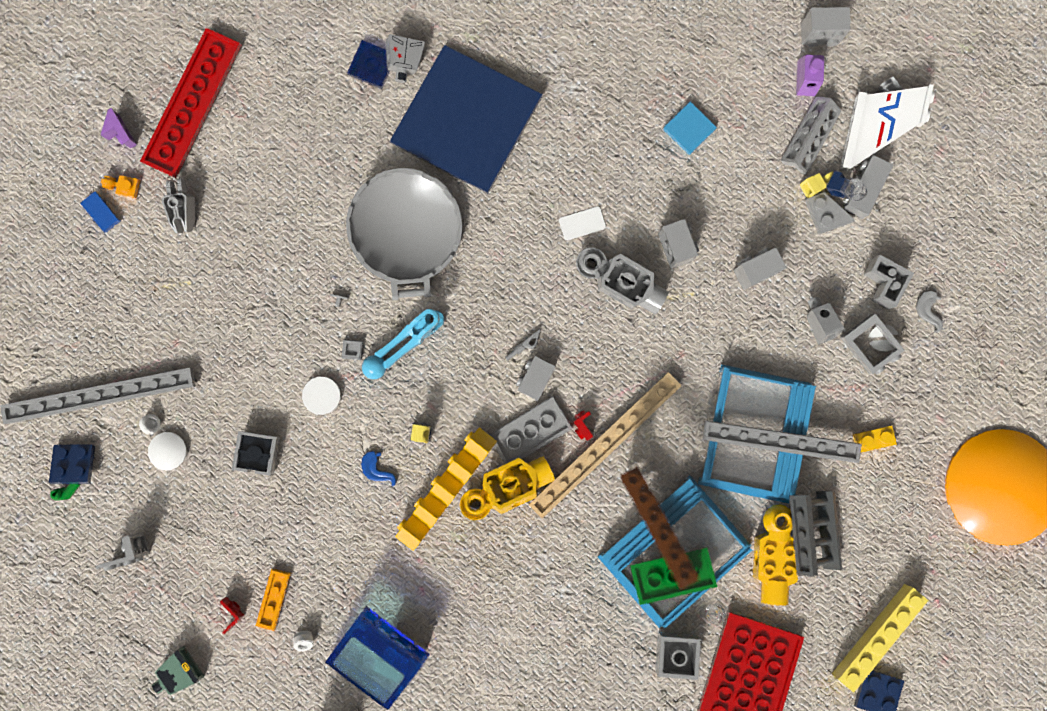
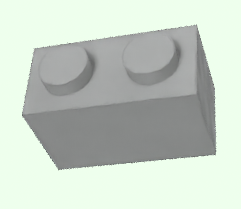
[516,356,556,401]

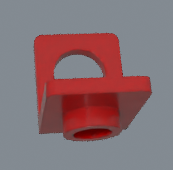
[219,597,245,635]

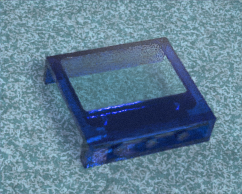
[325,606,430,711]

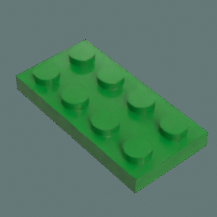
[630,548,718,605]

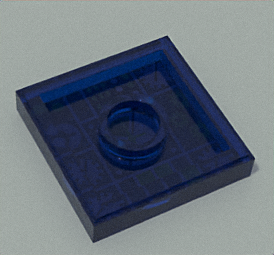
[347,40,390,89]

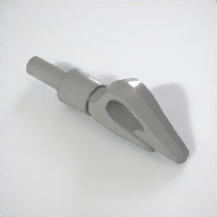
[505,328,541,361]

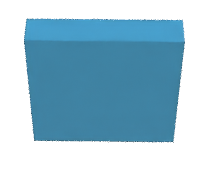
[663,102,717,155]

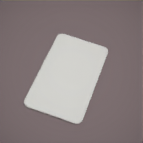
[559,207,606,240]

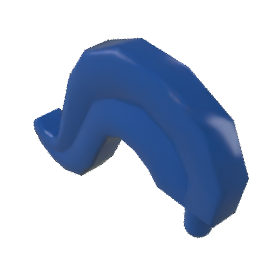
[361,451,396,486]

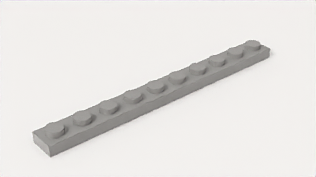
[0,368,196,424]

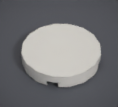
[302,377,341,415]

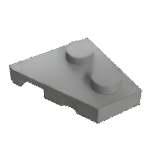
[805,192,854,235]

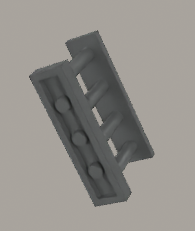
[789,491,842,577]

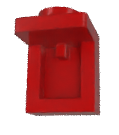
[573,410,594,441]

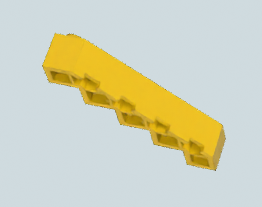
[395,427,497,551]

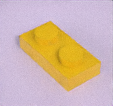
[853,426,897,453]

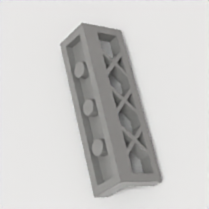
[781,97,841,175]

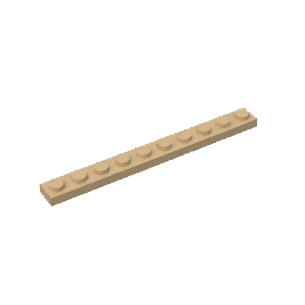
[529,372,681,518]

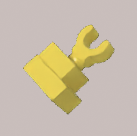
[800,172,833,198]

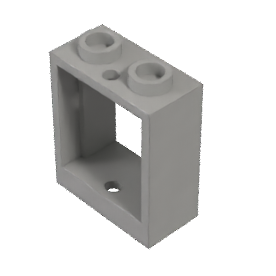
[840,314,905,375]

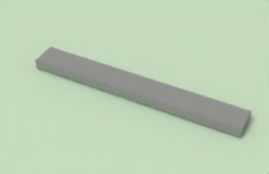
[702,421,862,463]

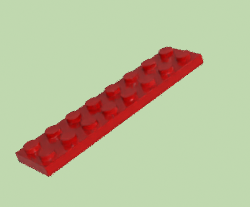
[140,28,242,178]

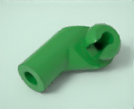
[50,484,81,501]

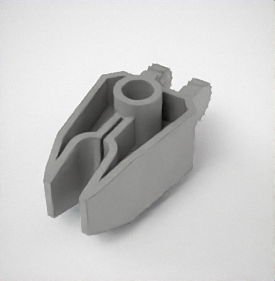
[161,178,195,233]

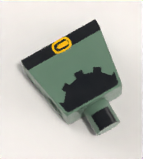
[152,646,205,695]

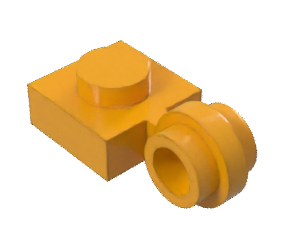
[100,175,141,199]

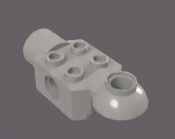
[576,247,669,314]

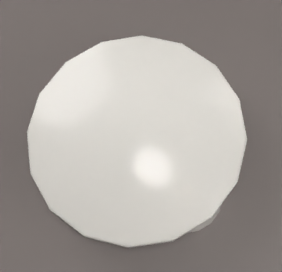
[148,432,188,470]

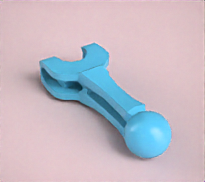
[362,309,445,380]

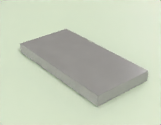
[489,396,573,464]

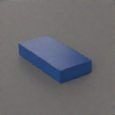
[80,191,120,233]

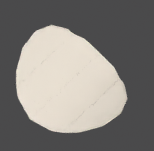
[869,324,898,352]

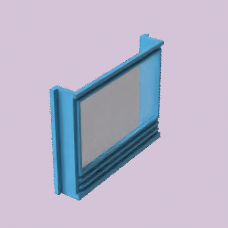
[698,364,816,504]
[597,475,752,629]

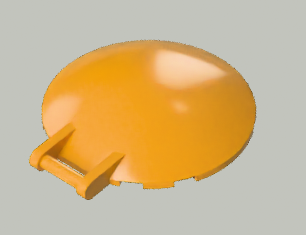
[945,429,1047,545]

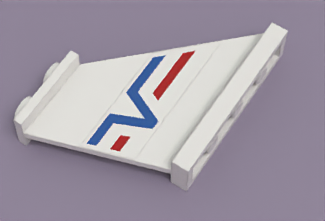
[840,84,935,171]

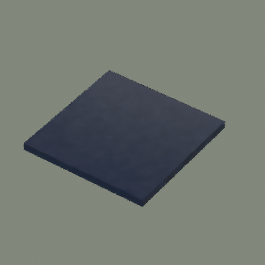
[390,45,543,194]

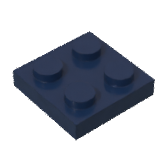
[48,444,95,484]
[854,670,904,711]

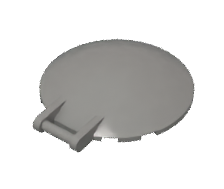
[346,168,462,300]

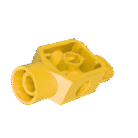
[459,456,555,520]
[753,504,798,606]

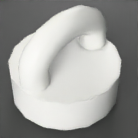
[139,414,161,434]
[293,630,313,651]

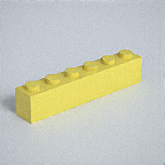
[832,584,929,693]

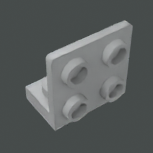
[96,532,150,571]

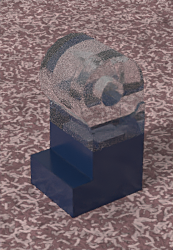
[826,171,867,201]

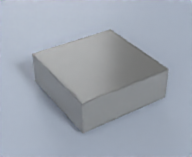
[341,339,363,360]

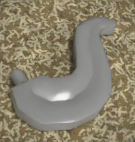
[916,290,943,333]

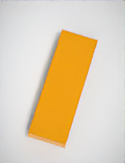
[255,568,291,631]

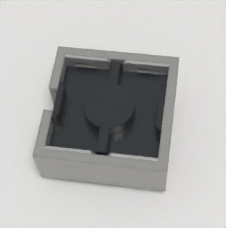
[232,431,280,476]

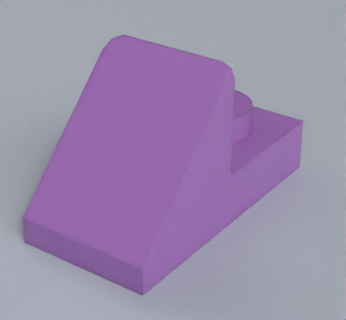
[101,108,137,149]

